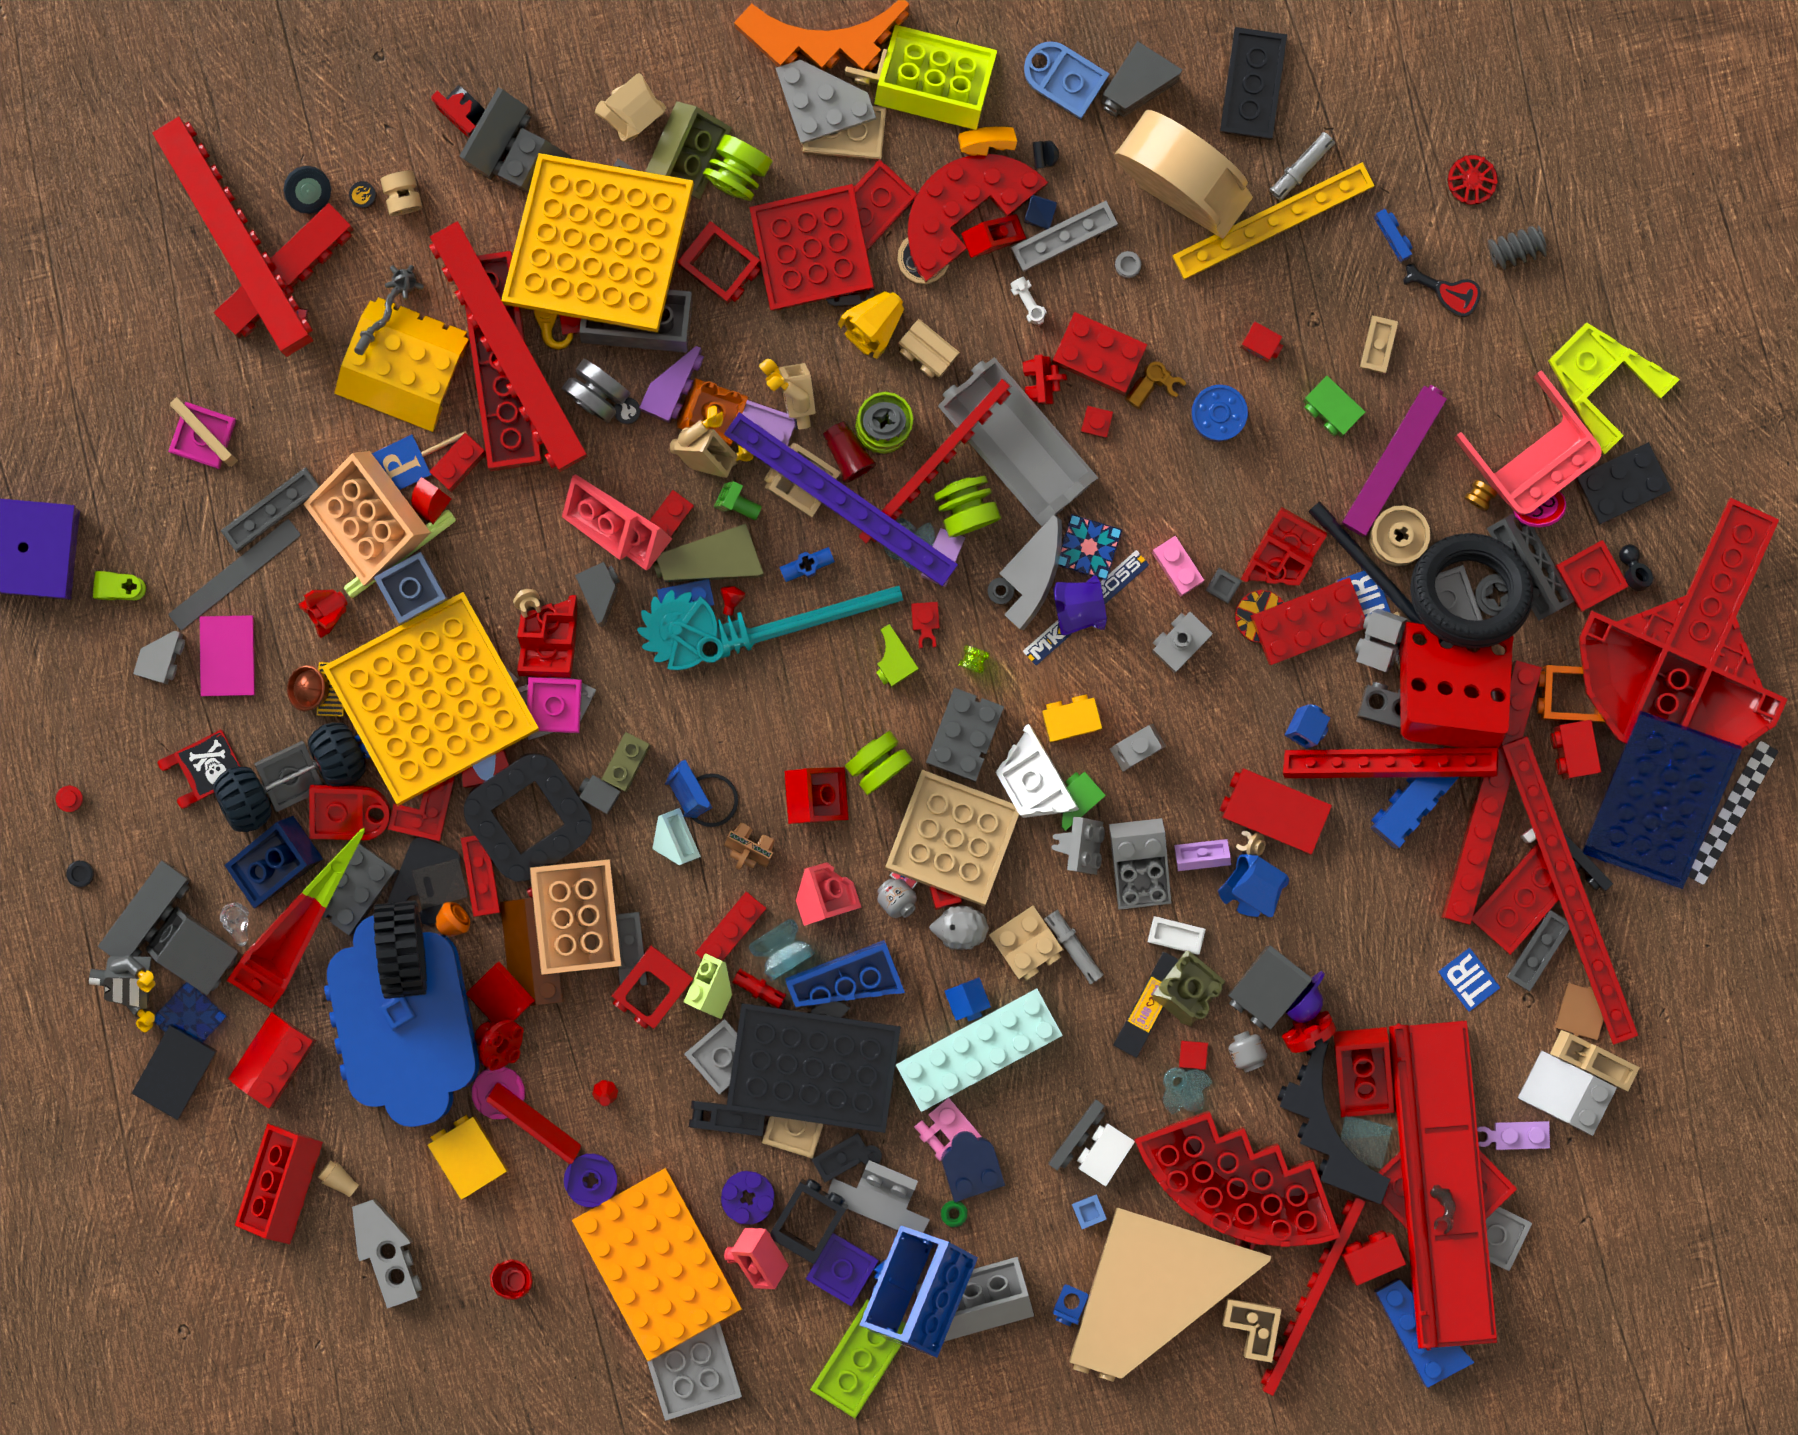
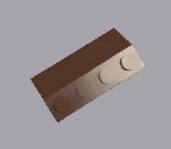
[500,898,565,1006]

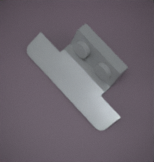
[828,1160,930,1233]

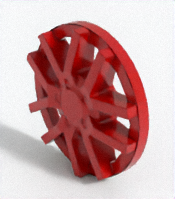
[1448,155,1498,205]

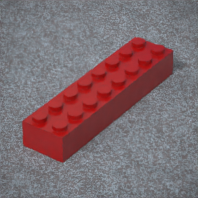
[465,251,543,471]

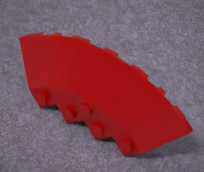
[1134,1111,1341,1247]

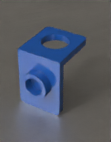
[1052,1284,1089,1326]

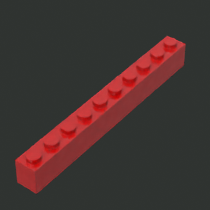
[152,116,314,357]
[429,221,588,472]
[1441,660,1542,925]

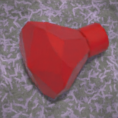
[720,586,746,616]
[592,1080,618,1106]

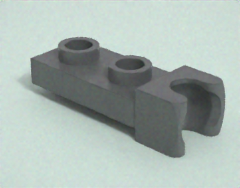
[616,912,648,985]

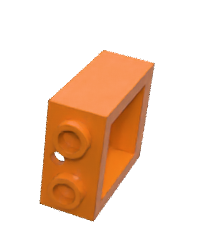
[1537,665,1605,723]

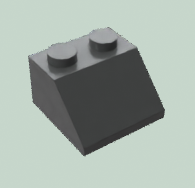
[498,128,571,194]
[575,562,620,627]

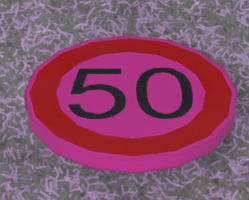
[1514,491,1566,528]

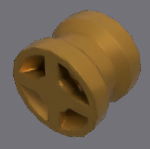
[1464,480,1498,511]

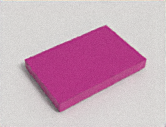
[200,615,255,697]

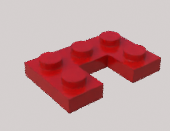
[388,775,456,842]

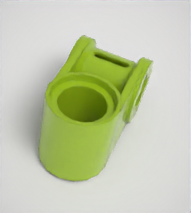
[93,571,146,601]

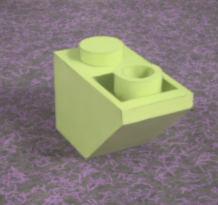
[683,953,732,1019]

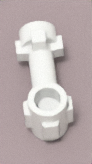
[1010,277,1047,326]

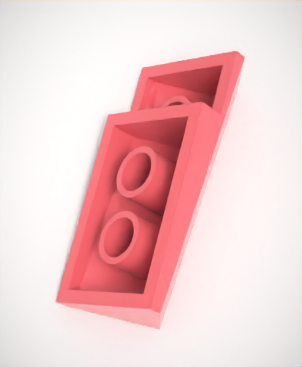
[562,474,672,570]

